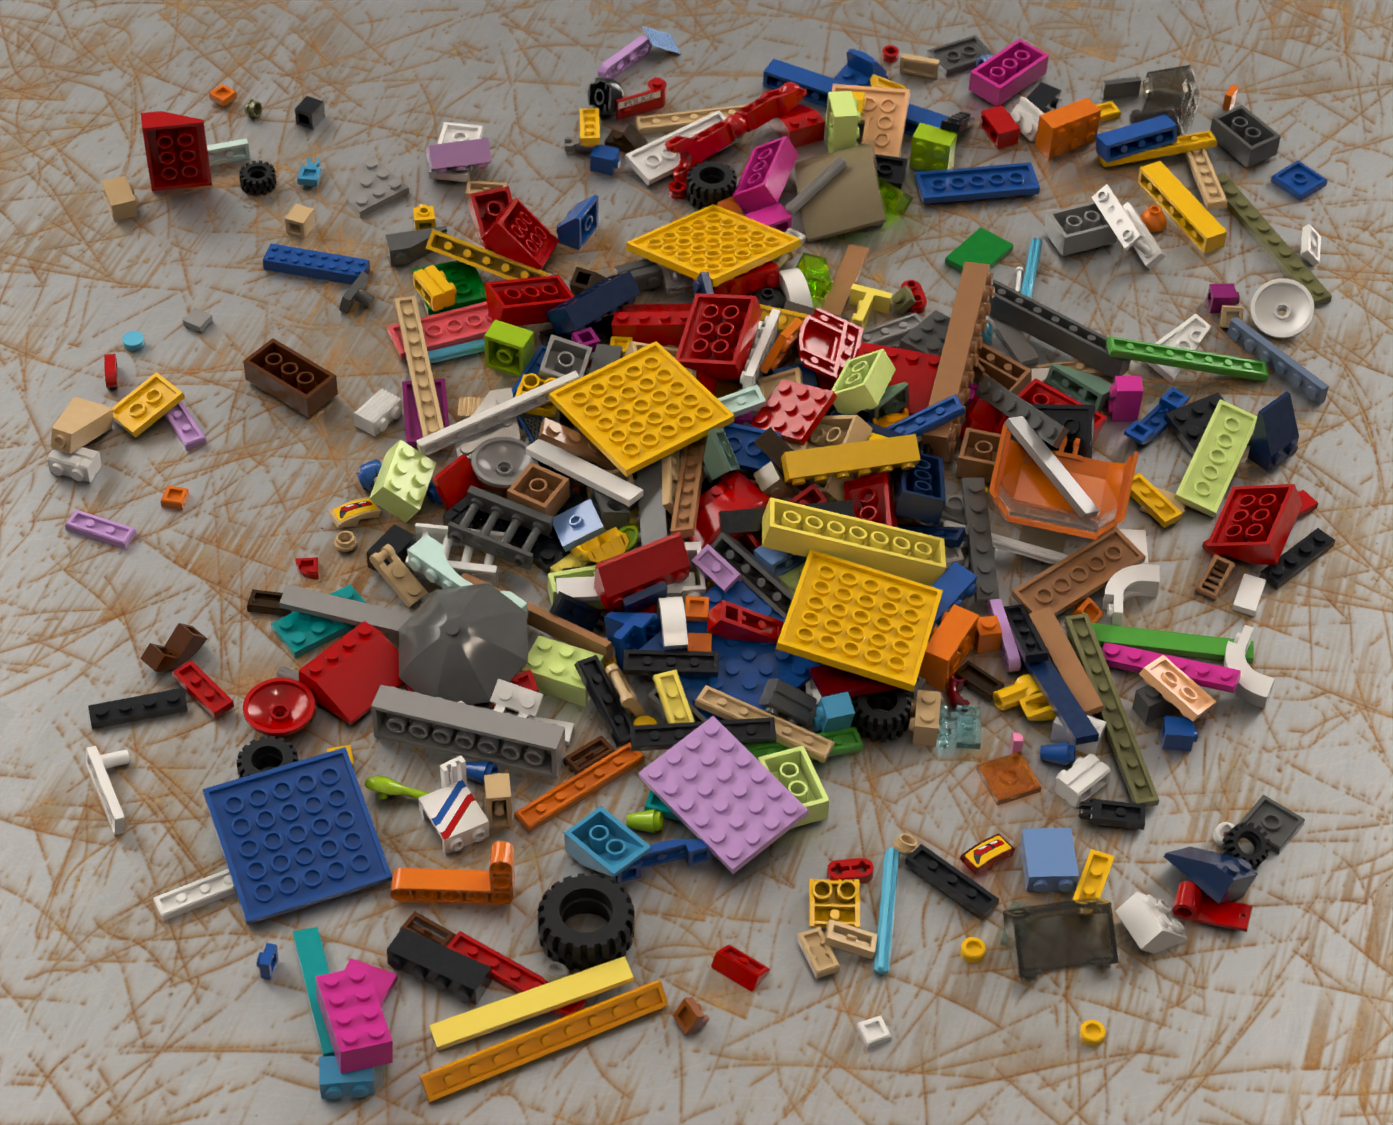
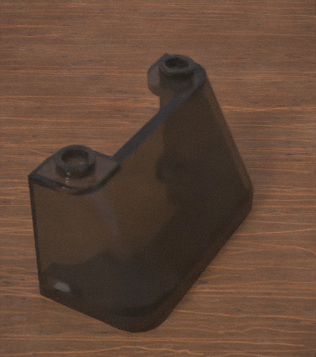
[1129,65,1201,136]
[1003,897,1119,981]

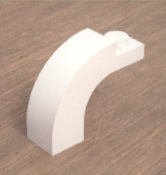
[776,268,813,307]
[1102,564,1160,626]
[658,596,688,650]
[1224,625,1275,709]

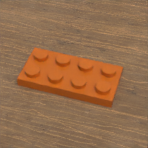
[759,318,803,374]

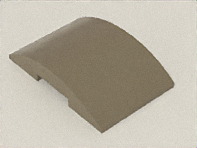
[795,141,886,243]

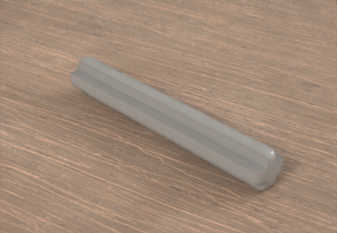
[785,157,847,215]

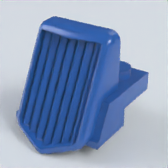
[834,49,888,87]
[604,612,662,672]

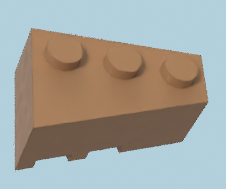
[973,343,1032,395]

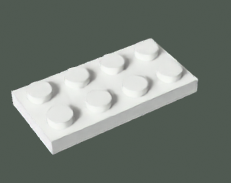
[429,122,483,182]

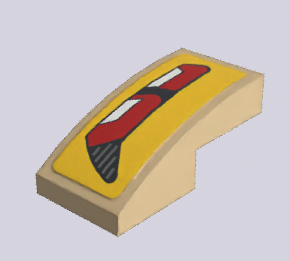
[328,497,381,528]

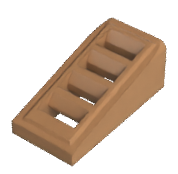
[1195,554,1235,601]

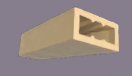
[51,396,113,454]

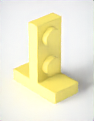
[849,283,893,331]

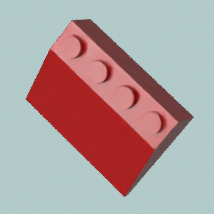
[141,111,212,191]
[481,198,559,270]
[675,293,762,380]
[611,303,692,345]
[858,342,941,416]
[1206,484,1302,565]
[299,621,404,725]

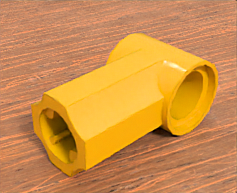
[993,674,1041,711]

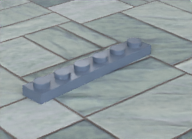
[1227,317,1329,405]

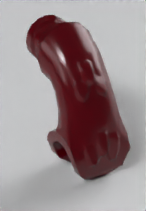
[946,673,970,711]

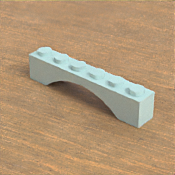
[407,534,528,619]

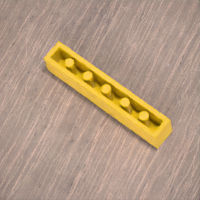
[1137,161,1227,254]
[426,229,552,280]
[781,434,920,485]

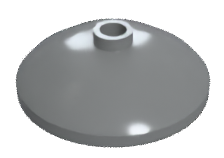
[471,437,538,488]

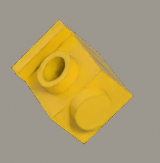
[413,204,436,230]

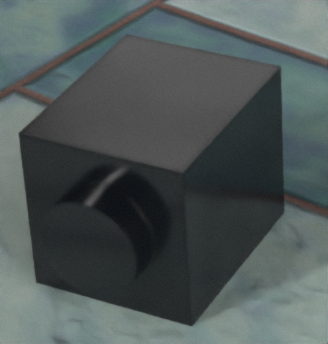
[295,96,325,130]

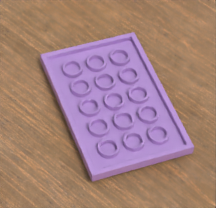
[638,716,809,874]

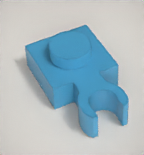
[297,157,322,187]

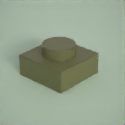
[892,285,916,315]

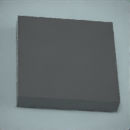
[1239,795,1305,855]

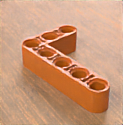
[390,841,515,905]

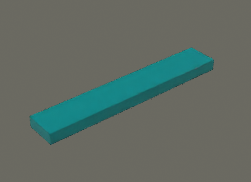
[292,927,335,1057]

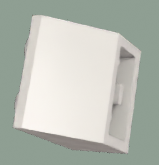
[1115,892,1188,954]

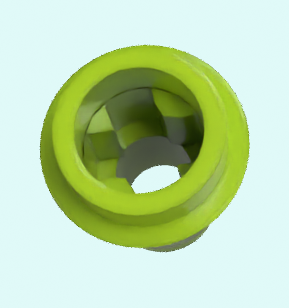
[626,809,663,833]

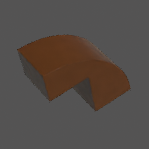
[140,623,208,672]

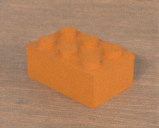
[1035,98,1101,159]
[920,604,979,691]

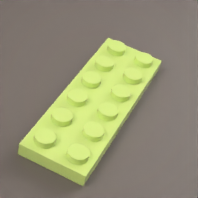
[1173,399,1257,518]

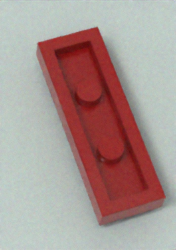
[172,660,234,719]

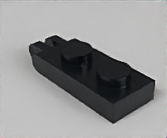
[549,591,604,632]
[1078,799,1146,830]

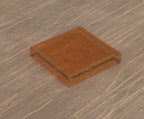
[976,752,1041,806]

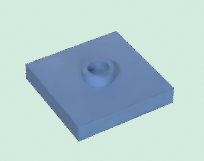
[553,499,606,552]

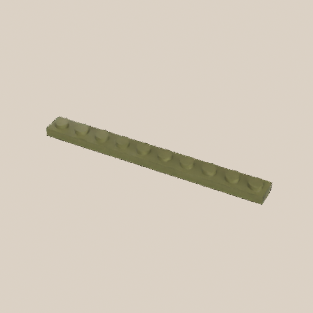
[1217,173,1332,307]
[1064,613,1159,807]

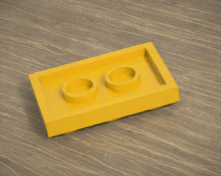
[112,372,185,438]

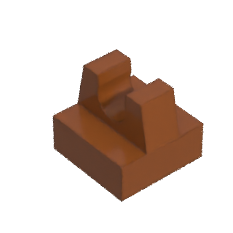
[673,997,709,1035]

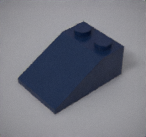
[1247,391,1299,472]
[1163,846,1258,904]

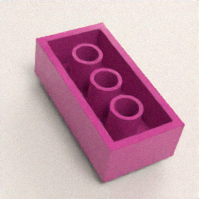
[968,38,1049,107]
[732,136,799,214]
[316,966,393,1074]

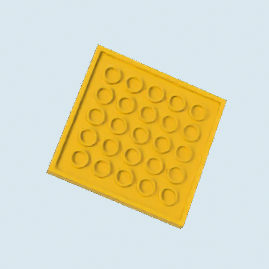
[626,204,801,287]
[549,341,735,477]
[776,549,943,692]

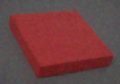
[432,455,483,511]

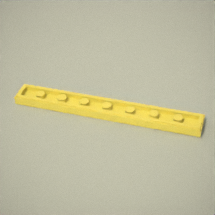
[429,956,634,1051]

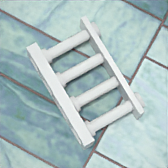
[1092,184,1165,269]
[405,523,505,587]

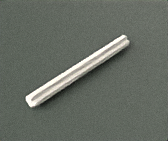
[943,520,1069,565]

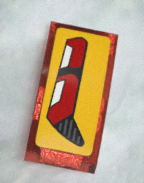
[959,834,1015,875]

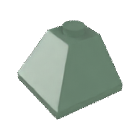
[863,382,910,424]
[703,428,741,480]

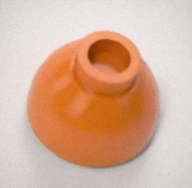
[1140,205,1167,232]

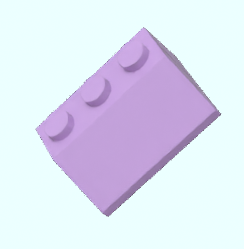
[426,138,492,174]

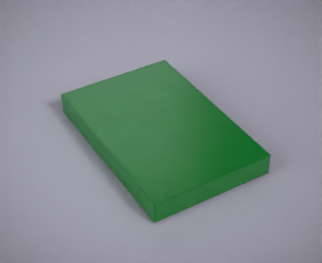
[945,227,1014,272]

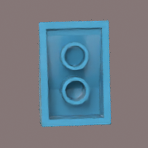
[564,806,651,877]

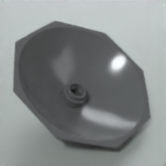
[399,583,528,705]

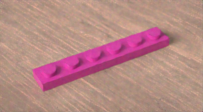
[1102,642,1241,693]

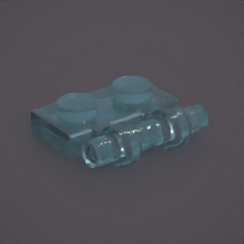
[937,705,981,749]

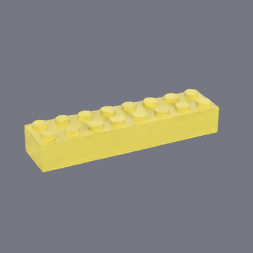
[762,497,946,586]

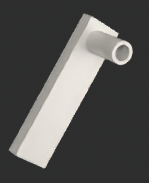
[86,746,130,835]

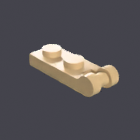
[369,544,428,608]

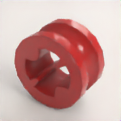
[882,45,899,63]
[669,180,687,199]

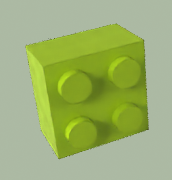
[909,123,957,171]
[484,320,534,377]

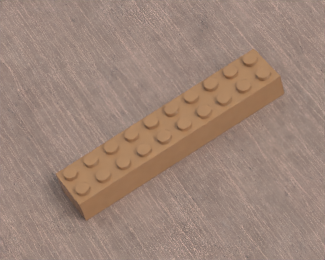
[922,262,995,462]

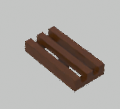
[563,735,616,775]
[400,911,456,947]

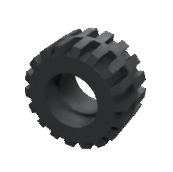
[686,161,737,210]
[851,689,911,742]
[237,736,299,778]

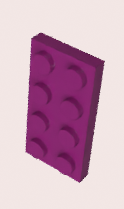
[402,378,449,448]

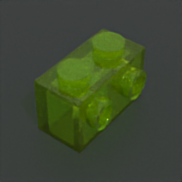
[878,177,914,215]
[796,252,832,299]

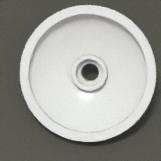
[1251,278,1314,339]

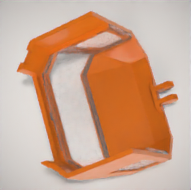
[989,424,1139,540]

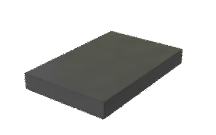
[927,35,994,77]

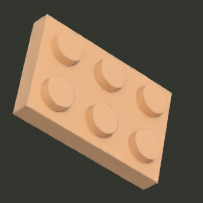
[1139,655,1217,721]

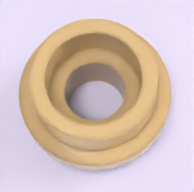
[334,531,357,552]
[893,833,918,856]

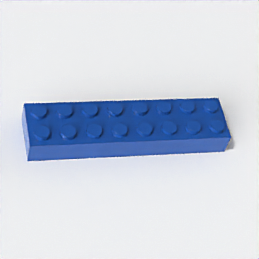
[263,243,370,285]

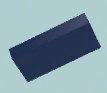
[622,581,668,613]

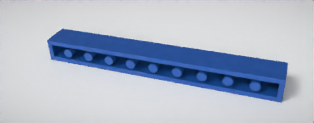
[763,59,949,136]

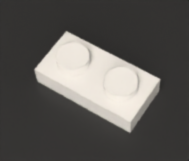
[1300,224,1321,266]

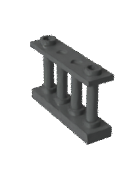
[448,485,554,570]

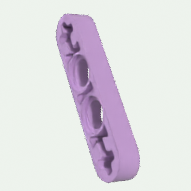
[597,35,652,79]
[987,599,1021,672]

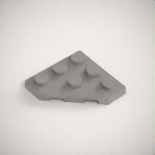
[348,157,409,218]
[454,388,521,460]

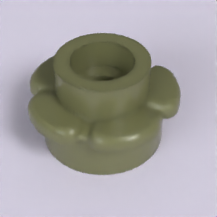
[244,99,262,119]

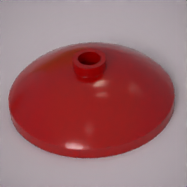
[243,678,315,736]

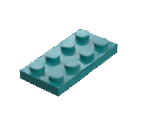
[271,584,366,658]

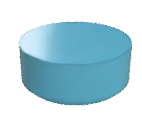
[122,331,145,351]

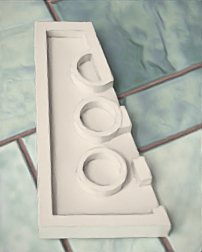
[1146,314,1211,384]

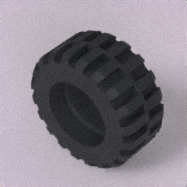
[537,873,635,972]

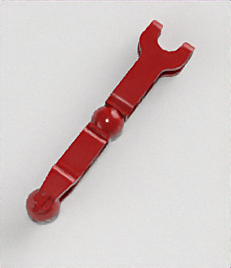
[665,82,807,180]

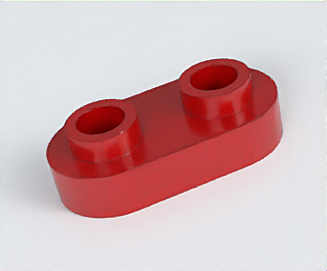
[901,280,927,314]

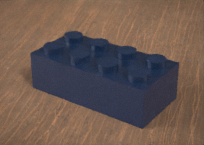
[546,270,641,336]
[893,453,946,524]

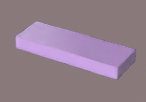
[163,401,206,451]
[65,510,137,549]

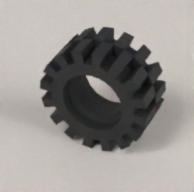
[239,160,277,196]
[1222,822,1271,869]

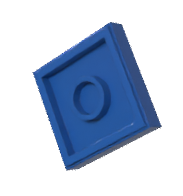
[1271,160,1328,201]

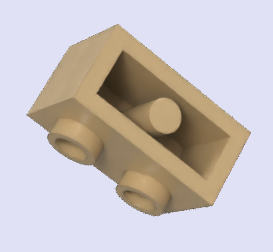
[909,689,941,747]

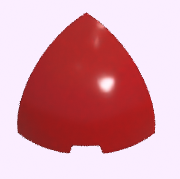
[960,394,1012,440]

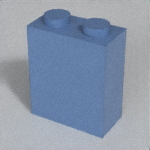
[1019,828,1079,893]

